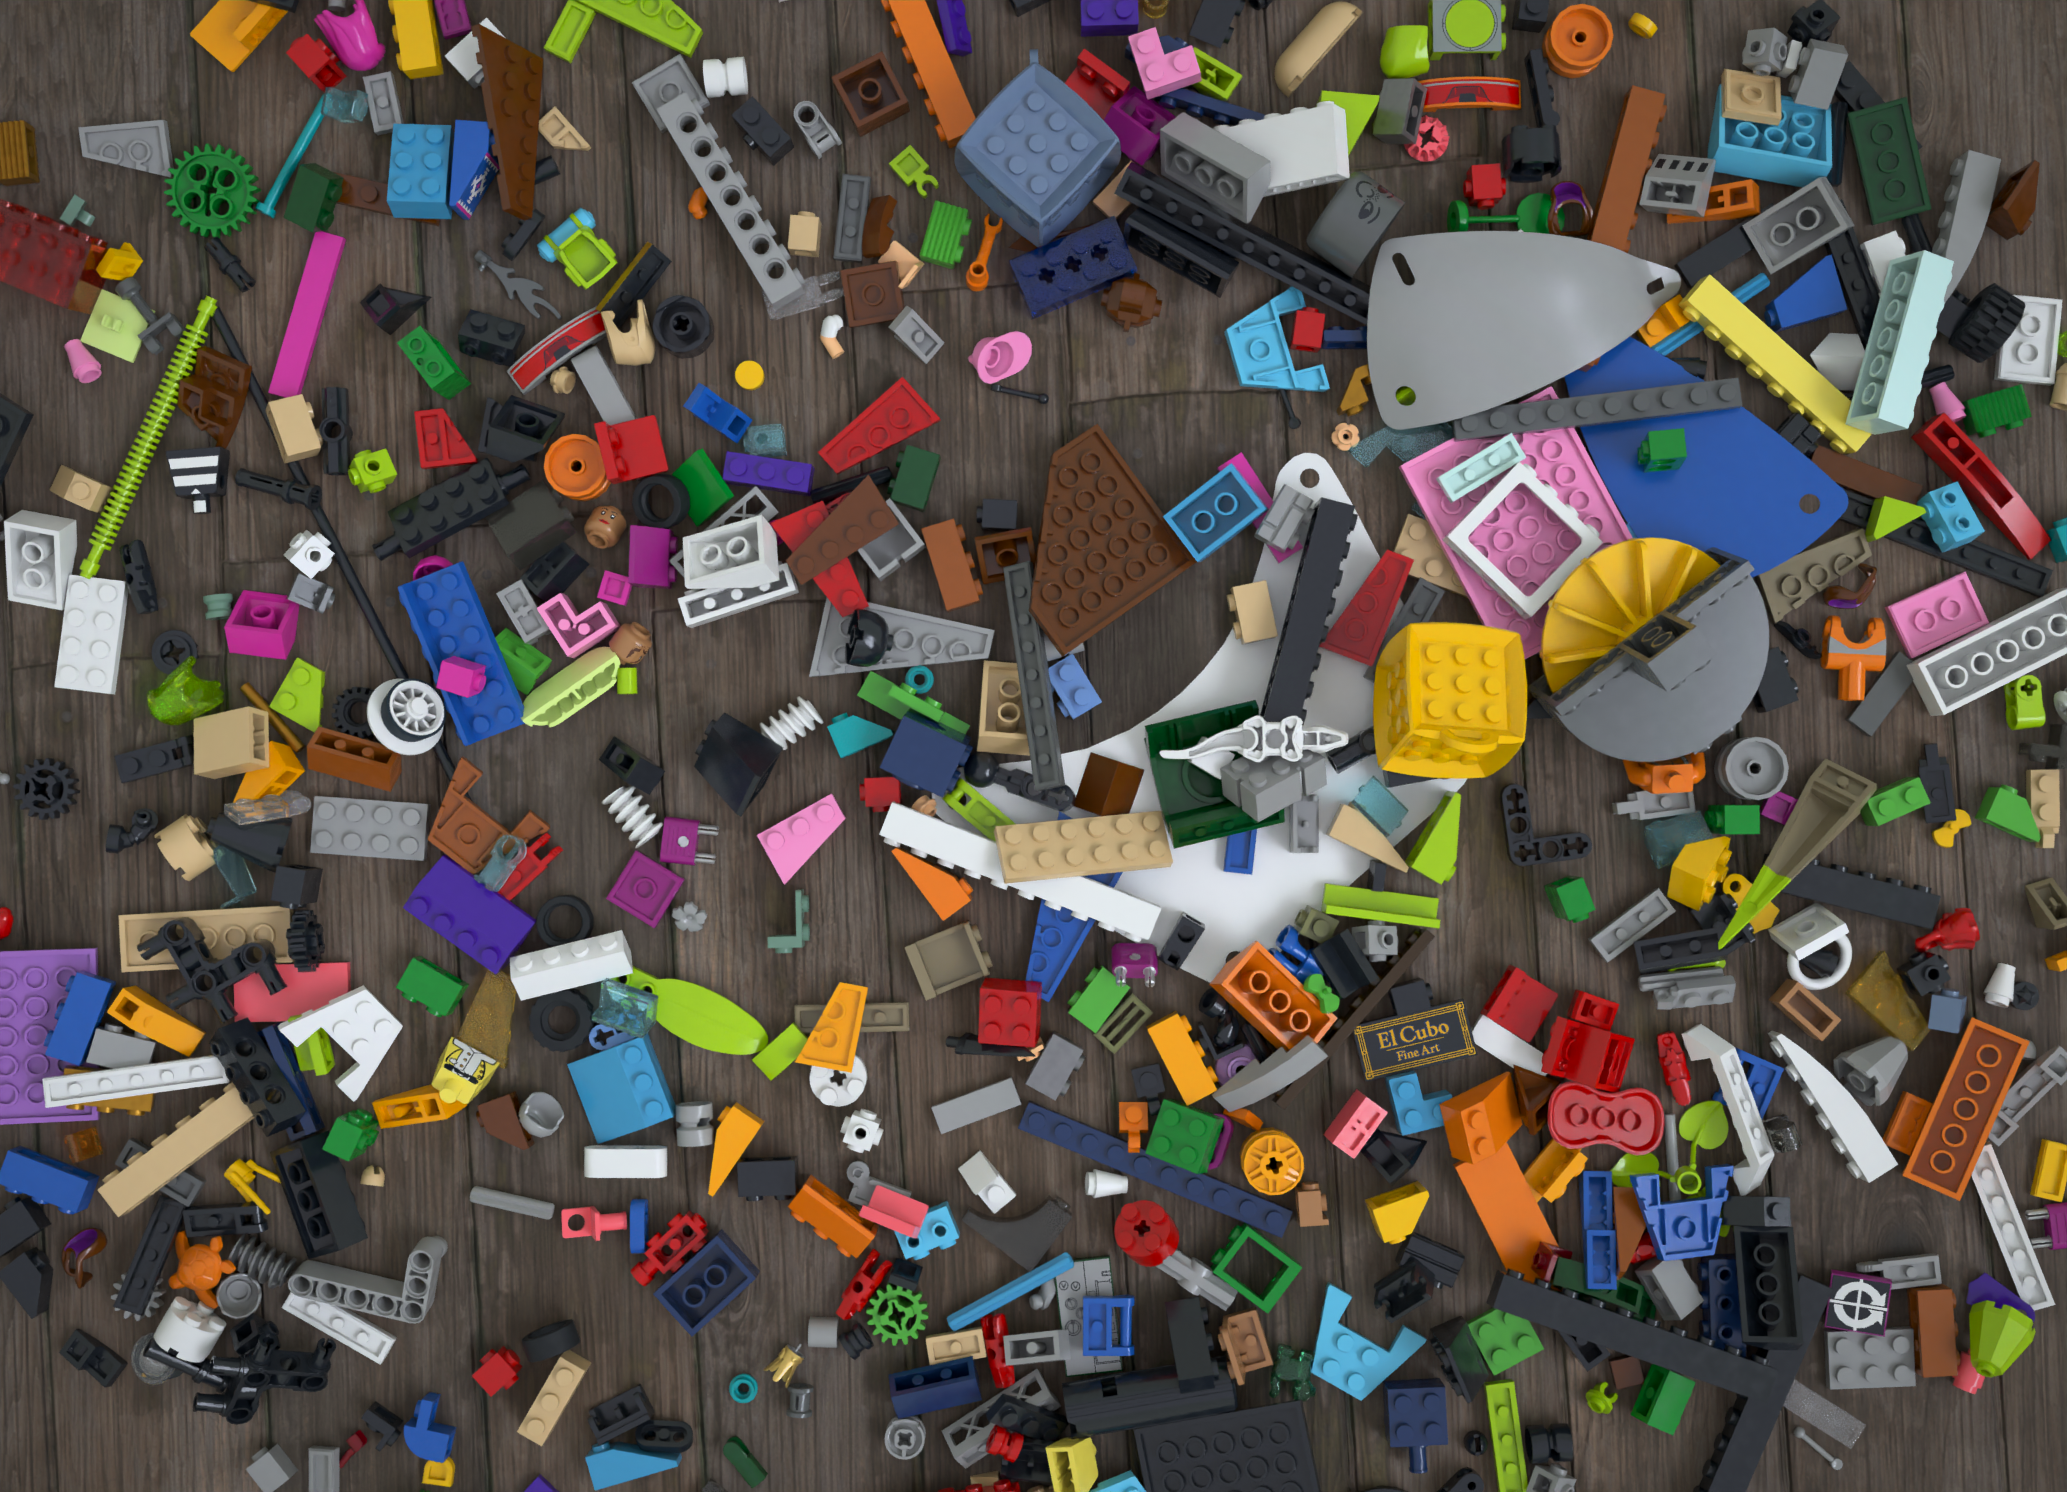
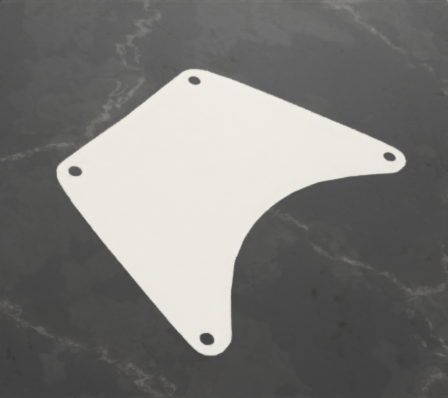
[932,453,1467,983]

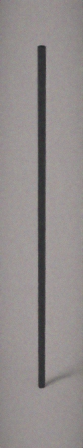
[212,307,473,802]

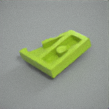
[269,658,325,733]

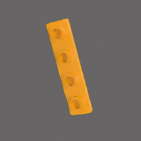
[1523,1138,1588,1203]

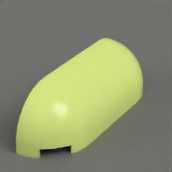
[521,647,620,727]

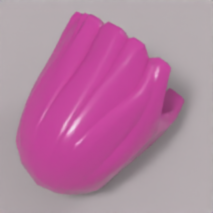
[314,0,386,71]

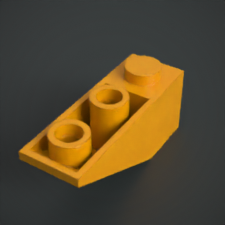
[107,985,206,1057]

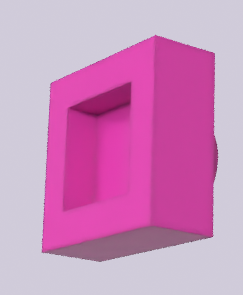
[597,570,632,606]

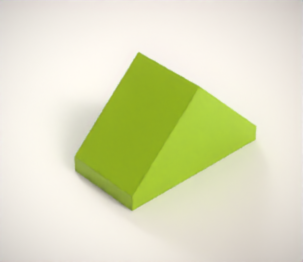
[1192,47,1242,101]
[1865,496,1927,542]

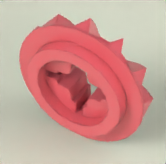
[1404,115,1449,162]

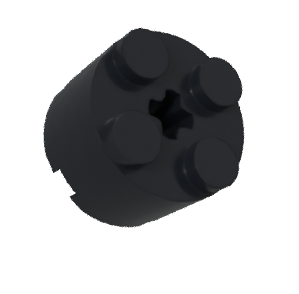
[1501,125,1562,183]
[653,295,714,359]

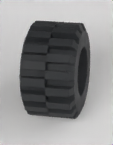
[1948,283,2025,363]

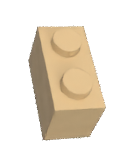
[265,394,323,464]
[1227,580,1278,645]

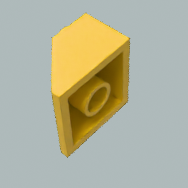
[1365,1181,1429,1244]

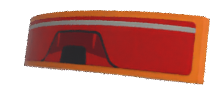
[1418,76,1521,112]

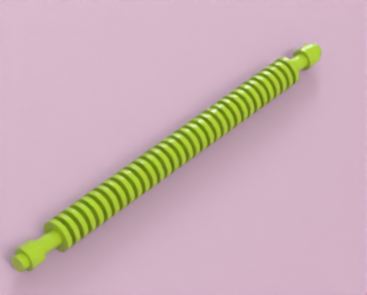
[79,295,217,579]

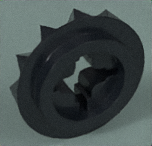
[152,630,199,675]

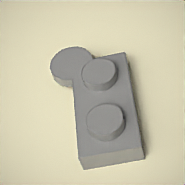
[847,1161,912,1206]

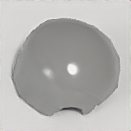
[518,1092,564,1138]
[216,1272,262,1319]

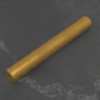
[240,682,305,753]

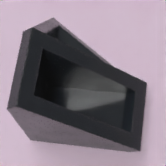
[360,283,432,335]
[1360,1128,1427,1186]

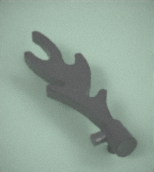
[474,250,562,320]

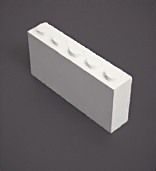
[1213,101,1350,197]

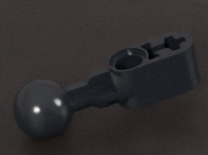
[963,752,1076,812]

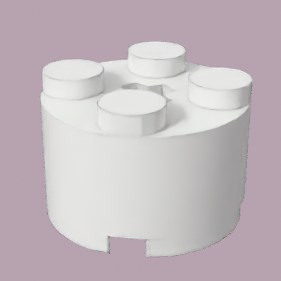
[154,1297,226,1362]

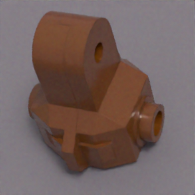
[1101,273,1162,332]

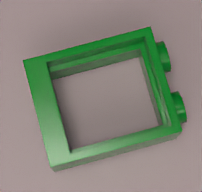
[397,326,471,400]
[1210,1222,1302,1314]

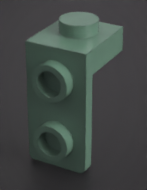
[768,889,810,953]

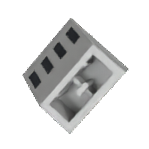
[1640,154,1716,218]

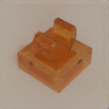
[65,1126,104,1163]

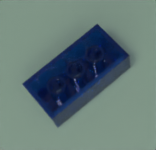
[1009,216,1137,319]

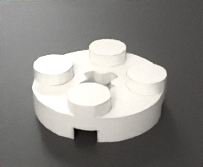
[810,1054,867,1107]

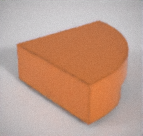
[1223,1108,1263,1131]

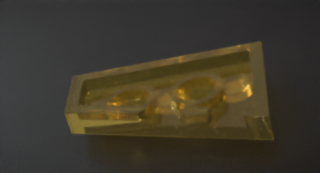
[1845,951,1931,1051]
[456,969,516,1069]

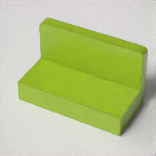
[288,1014,335,1076]

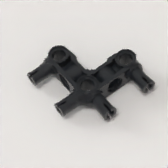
[137,917,288,1023]
[193,1334,336,1425]

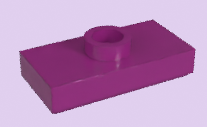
[434,0,472,40]

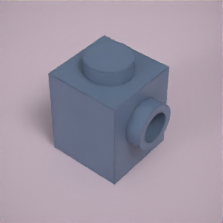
[1928,988,1967,1034]

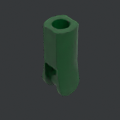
[723,1436,768,1488]

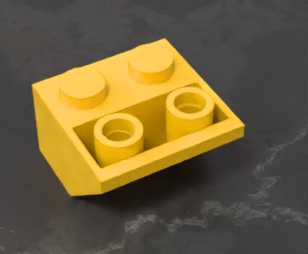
[1667,836,1732,911]

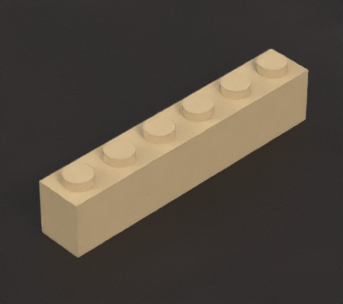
[97,1082,254,1217]

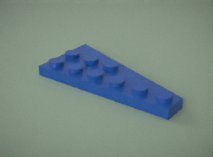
[1025,811,1123,1002]

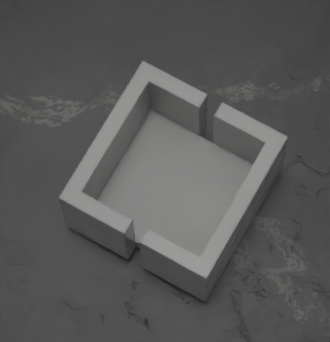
[857,498,926,581]

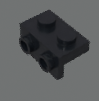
[458,309,525,367]
[1688,891,1755,954]

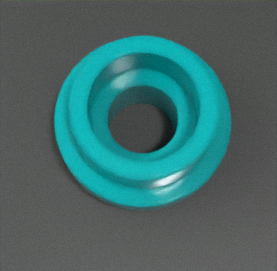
[905,665,934,694]
[729,1374,758,1403]

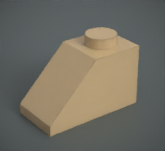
[50,465,115,514]

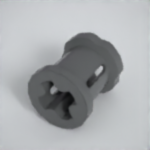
[786,1383,814,1418]

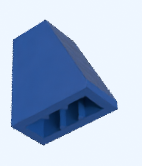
[1764,255,1847,333]

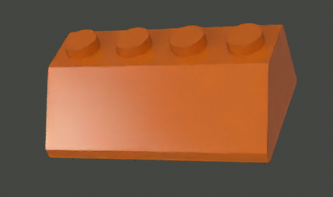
[1209,941,1338,1052]

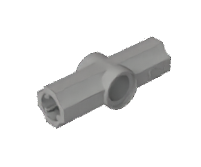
[1156,1249,1238,1311]

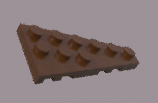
[471,24,543,220]

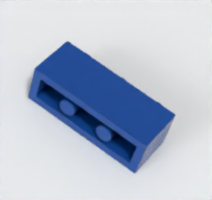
[44,971,116,1066]
[0,1146,100,1214]

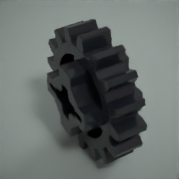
[13,758,80,820]
[286,910,325,972]

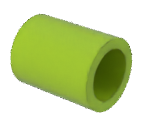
[617,668,638,694]

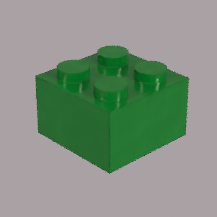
[1145,1098,1225,1174]

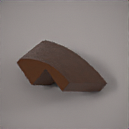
[177,346,252,449]

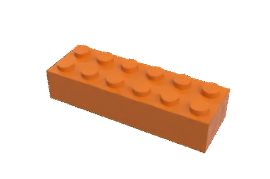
[1902,1017,2030,1201]

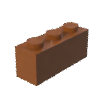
[921,518,983,612]
[307,726,402,792]
[1907,1283,1960,1378]

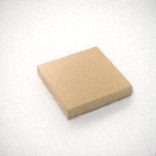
[1721,69,1782,126]

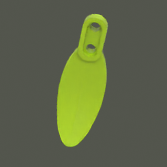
[609,965,768,1055]

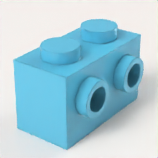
[1916,481,1985,553]
[894,1201,960,1260]

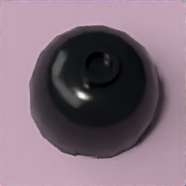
[845,609,893,667]

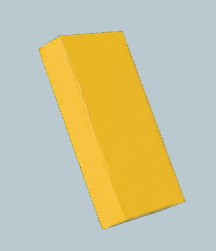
[2030,1139,2067,1202]

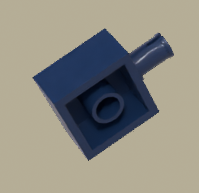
[1382,1378,1448,1474]

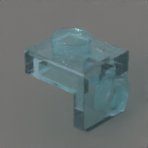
[321,87,368,124]

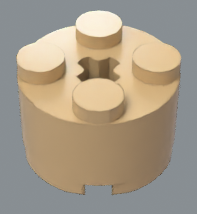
[154,815,224,881]

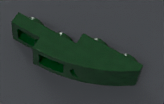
[1550,1257,1656,1320]

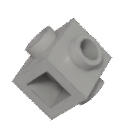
[1742,28,1788,76]
[1352,920,1398,962]
[1526,1463,1577,1492]

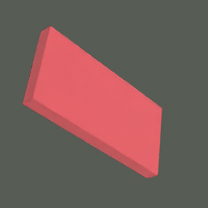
[234,962,351,1022]

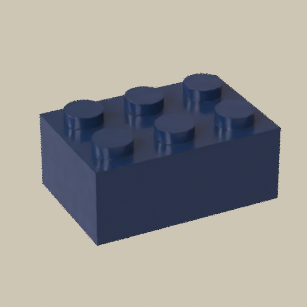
[653,1229,760,1337]

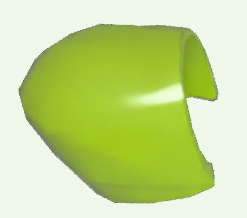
[1380,25,1430,79]

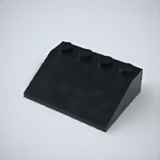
[1122,207,1239,298]

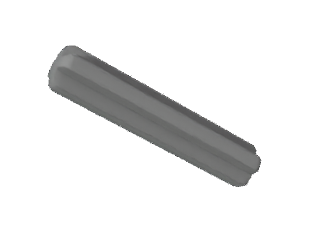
[1638,966,1724,992]
[470,1186,555,1220]

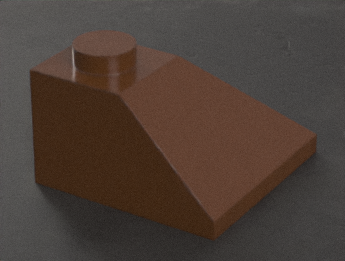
[1986,160,2040,240]

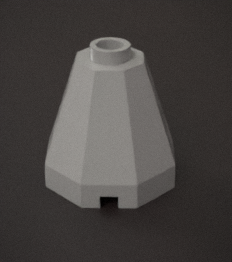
[1833,1036,1908,1106]

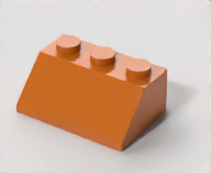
[788,1175,879,1258]

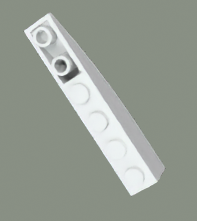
[1768,1031,1898,1183]

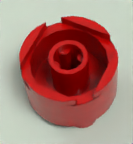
[1114,1200,1179,1267]

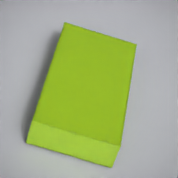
[544,0,596,64]

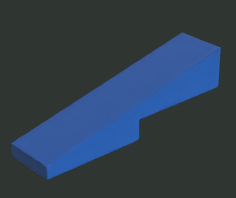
[1578,1171,1617,1290]

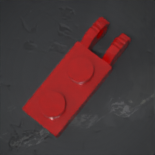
[486,833,563,901]

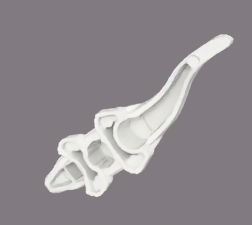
[1160,715,1348,763]

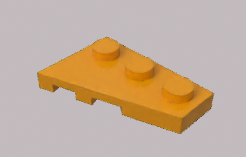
[795,982,868,1073]

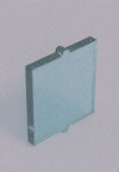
[1351,776,1409,838]

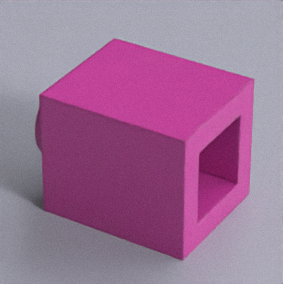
[436,656,486,698]

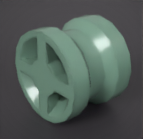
[203,593,233,620]

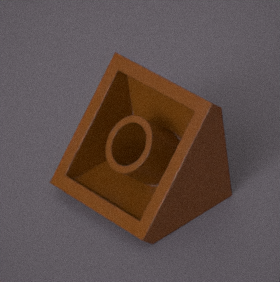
[974,527,1036,584]
[1074,752,1144,816]

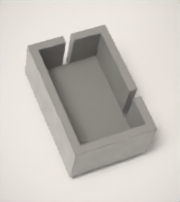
[1220,749,1327,822]

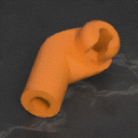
[688,179,716,219]

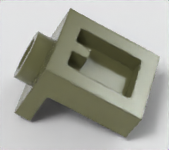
[1294,905,1339,944]

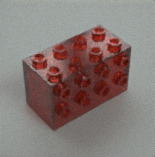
[0,199,109,314]

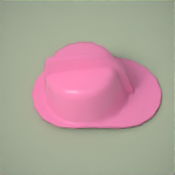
[968,331,1032,384]

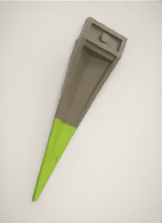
[1718,758,1877,949]

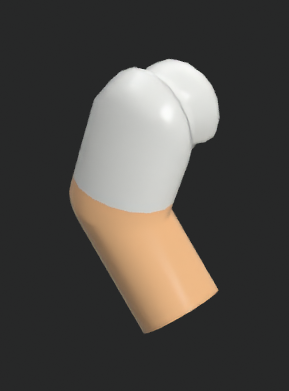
[820,315,844,359]

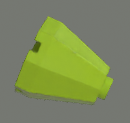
[1969,1300,2036,1378]

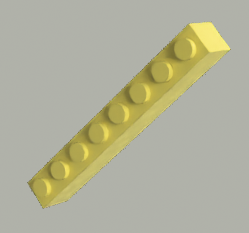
[1678,274,1871,454]

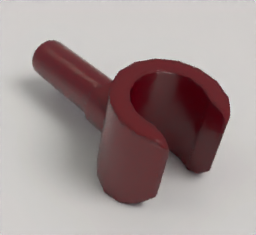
[339,1430,367,1469]

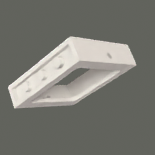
[1442,462,1603,619]

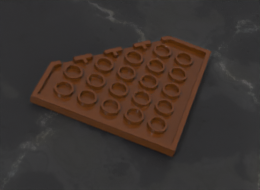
[1028,424,1197,657]

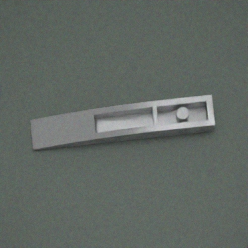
[1932,150,2001,304]

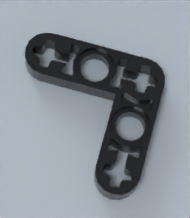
[1499,784,1592,866]

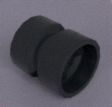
[1525,1423,1573,1464]

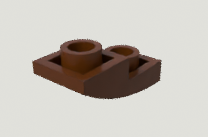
[862,195,898,258]

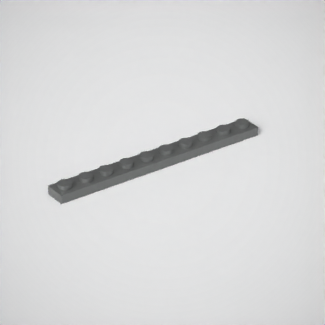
[1452,378,1742,442]

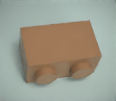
[1769,979,1841,1041]

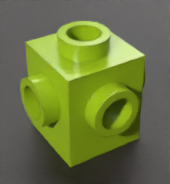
[348,448,397,493]

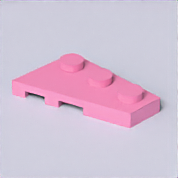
[757,794,846,885]

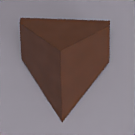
[1513,1064,1561,1136]

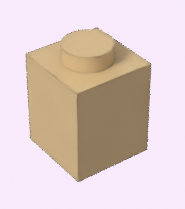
[788,211,822,257]

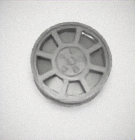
[885,1415,926,1460]

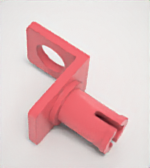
[561,1206,627,1241]

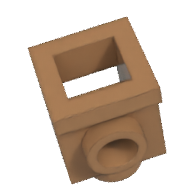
[1295,1182,1329,1227]

